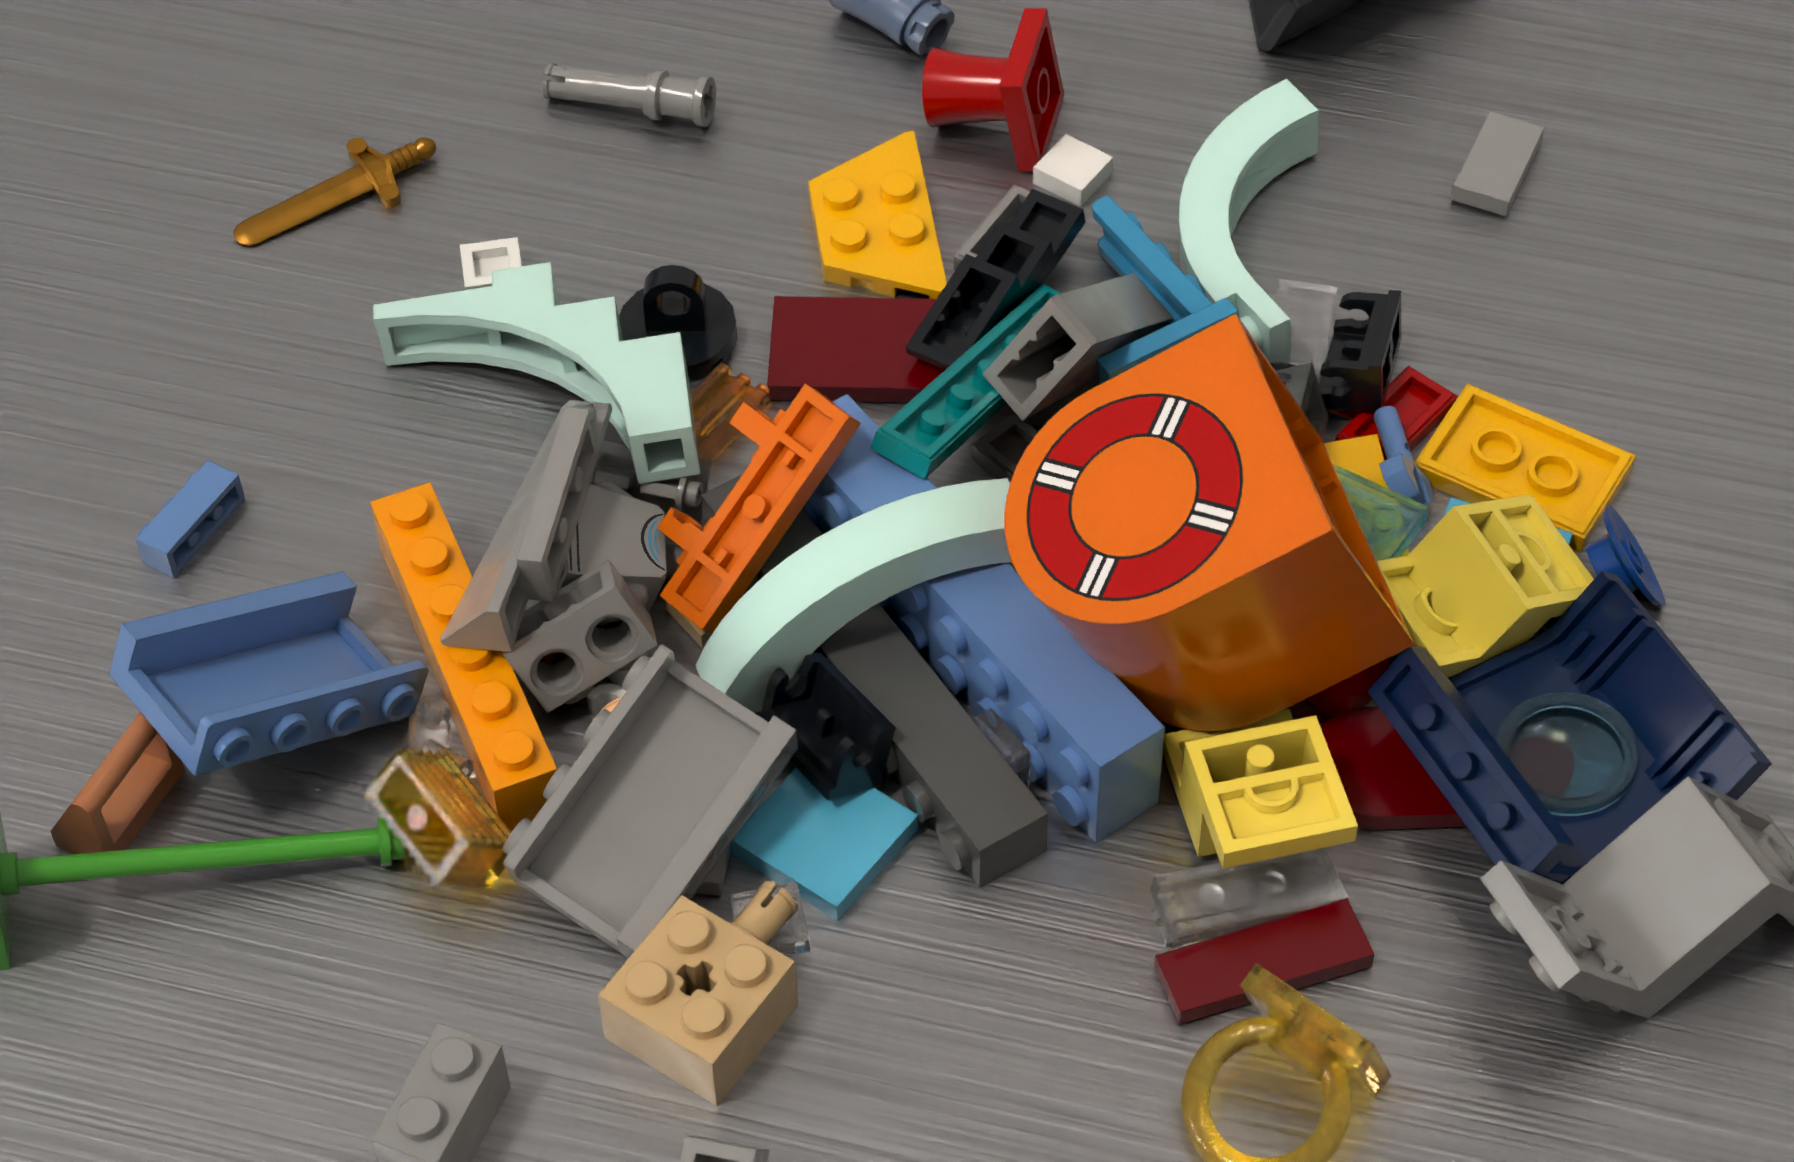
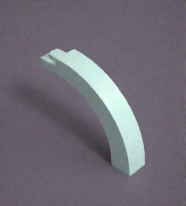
[1179,79,1319,363]
[695,478,1012,712]

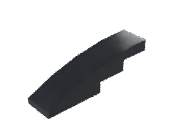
[905,189,1086,370]

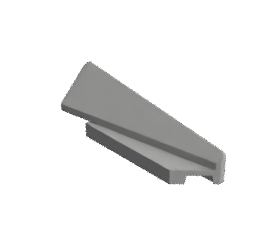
[440,400,612,652]

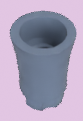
[829,0,955,56]

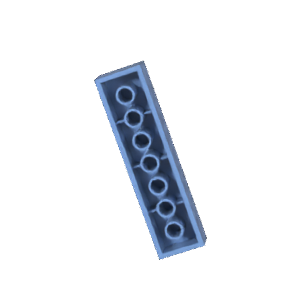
[803,394,1165,843]

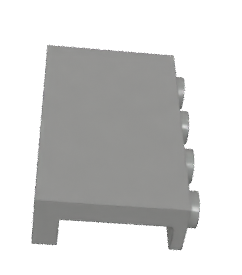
[503,644,798,958]

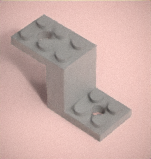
[1480,777,1794,1019]

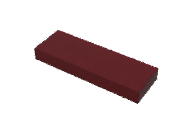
[1154,898,1375,1025]

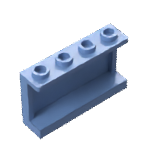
[109,571,429,776]

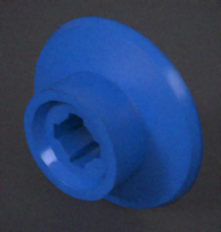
[1586,504,1665,606]

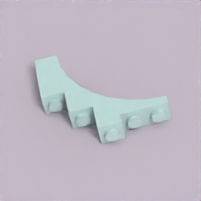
[373,262,701,484]

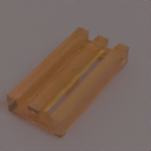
[691,362,770,463]

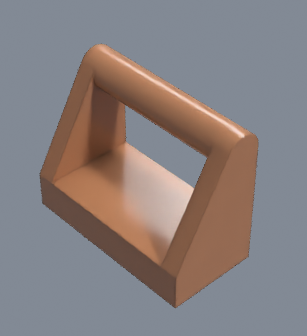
[50,712,185,854]

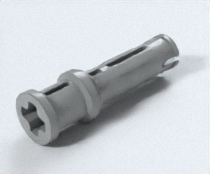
[542,63,716,127]

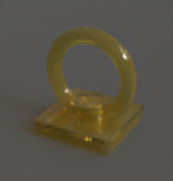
[1181,963,1391,1162]

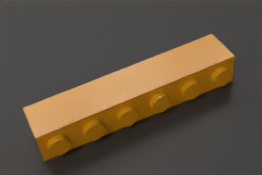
[370,482,557,836]

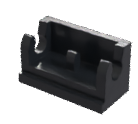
[1319,290,1401,414]
[756,652,896,800]

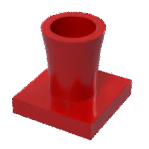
[922,8,1065,172]

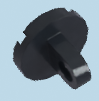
[619,265,737,380]

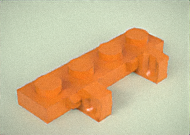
[657,384,861,634]

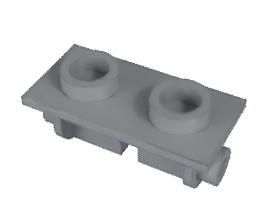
[590,439,712,522]

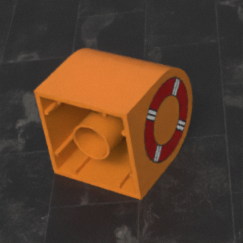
[1004,313,1415,731]

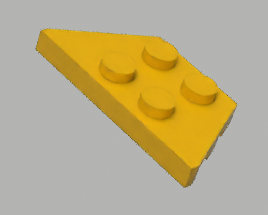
[808,131,947,299]

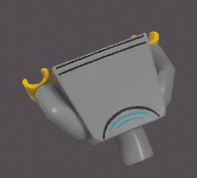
[541,481,684,663]

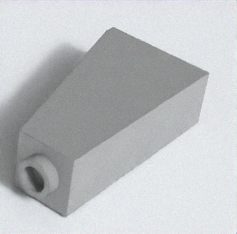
[982,273,1174,421]

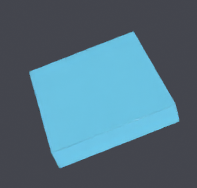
[730,768,919,921]

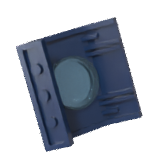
[1367,571,1772,884]

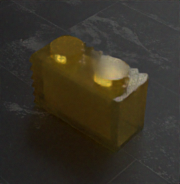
[365,747,511,888]

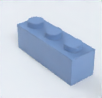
[135,460,245,578]

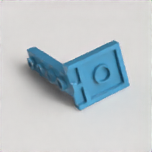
[1092,195,1240,384]

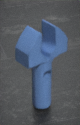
[1374,406,1433,514]

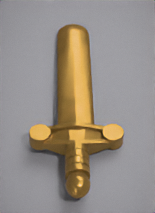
[233,137,436,246]

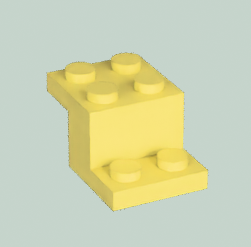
[1377,494,1594,677]
[1163,709,1358,869]

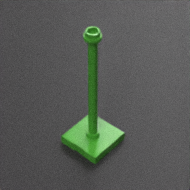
[0,813,405,970]

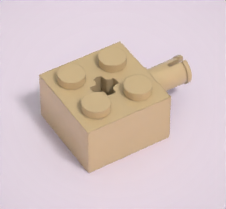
[597,881,798,1106]

